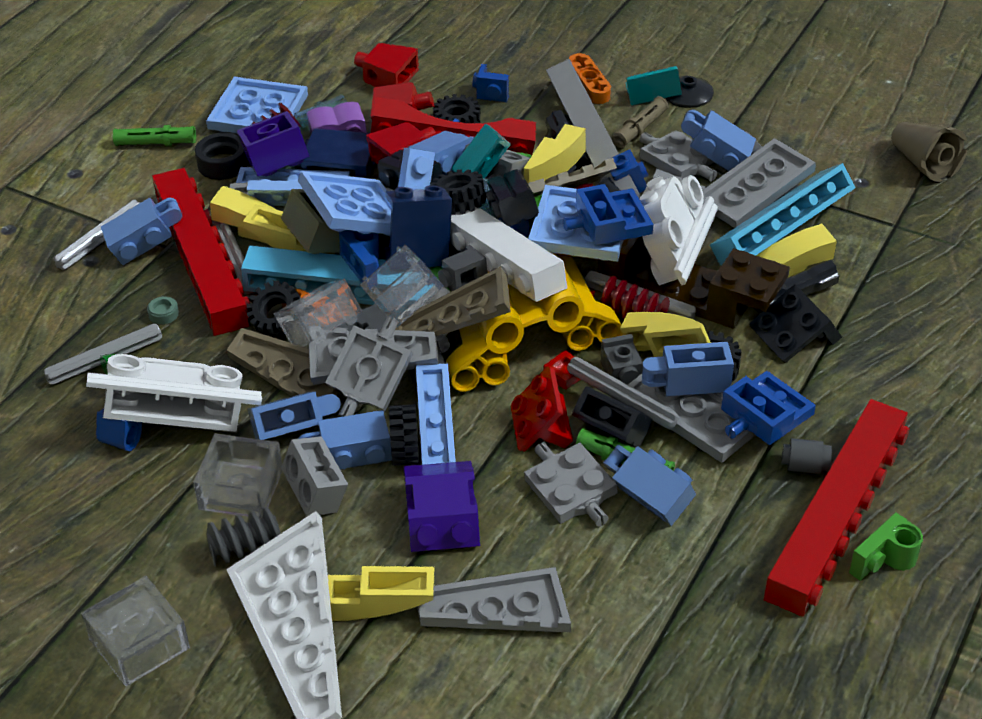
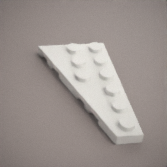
[226,511,342,719]

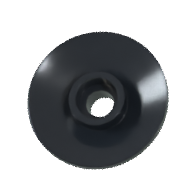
[665,76,714,108]

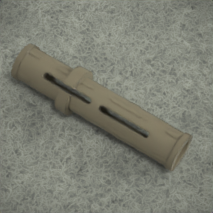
[612,96,668,148]

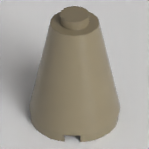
[891,121,967,182]

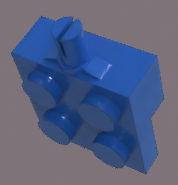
[563,184,654,245]
[721,371,816,445]

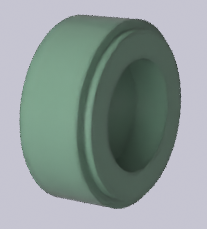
[147,296,179,324]

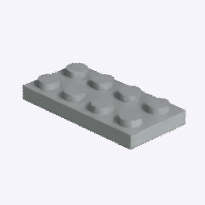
[702,138,816,228]
[628,374,755,463]

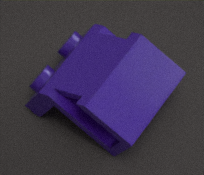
[404,461,480,552]

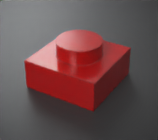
[543,350,581,390]

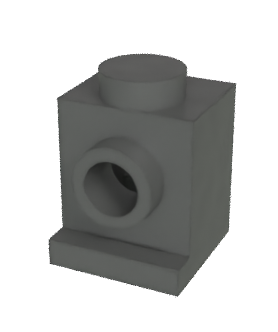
[438,245,488,291]
[601,334,643,384]

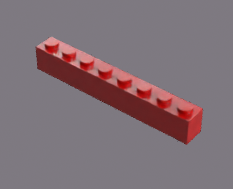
[152,168,250,336]
[763,399,910,617]

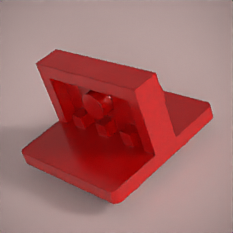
[511,366,573,452]

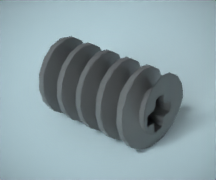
[206,507,281,567]

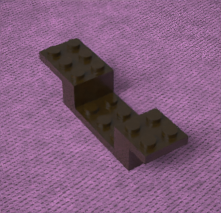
[598,236,790,329]

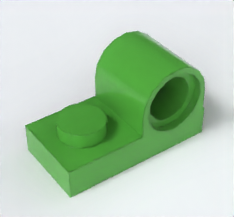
[849,512,923,581]

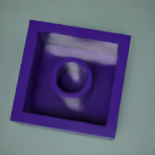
[236,111,310,177]

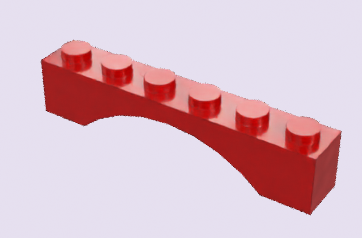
[370,97,536,155]

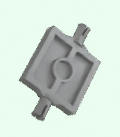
[639,130,717,182]
[325,316,413,417]
[524,442,618,526]

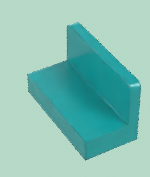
[625,66,682,106]
[452,124,511,180]

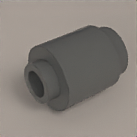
[781,438,832,474]

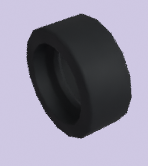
[195,133,249,180]

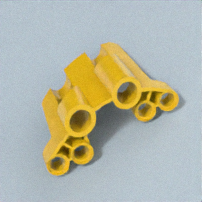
[446,252,623,392]

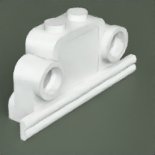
[640,175,718,286]
[86,354,262,432]

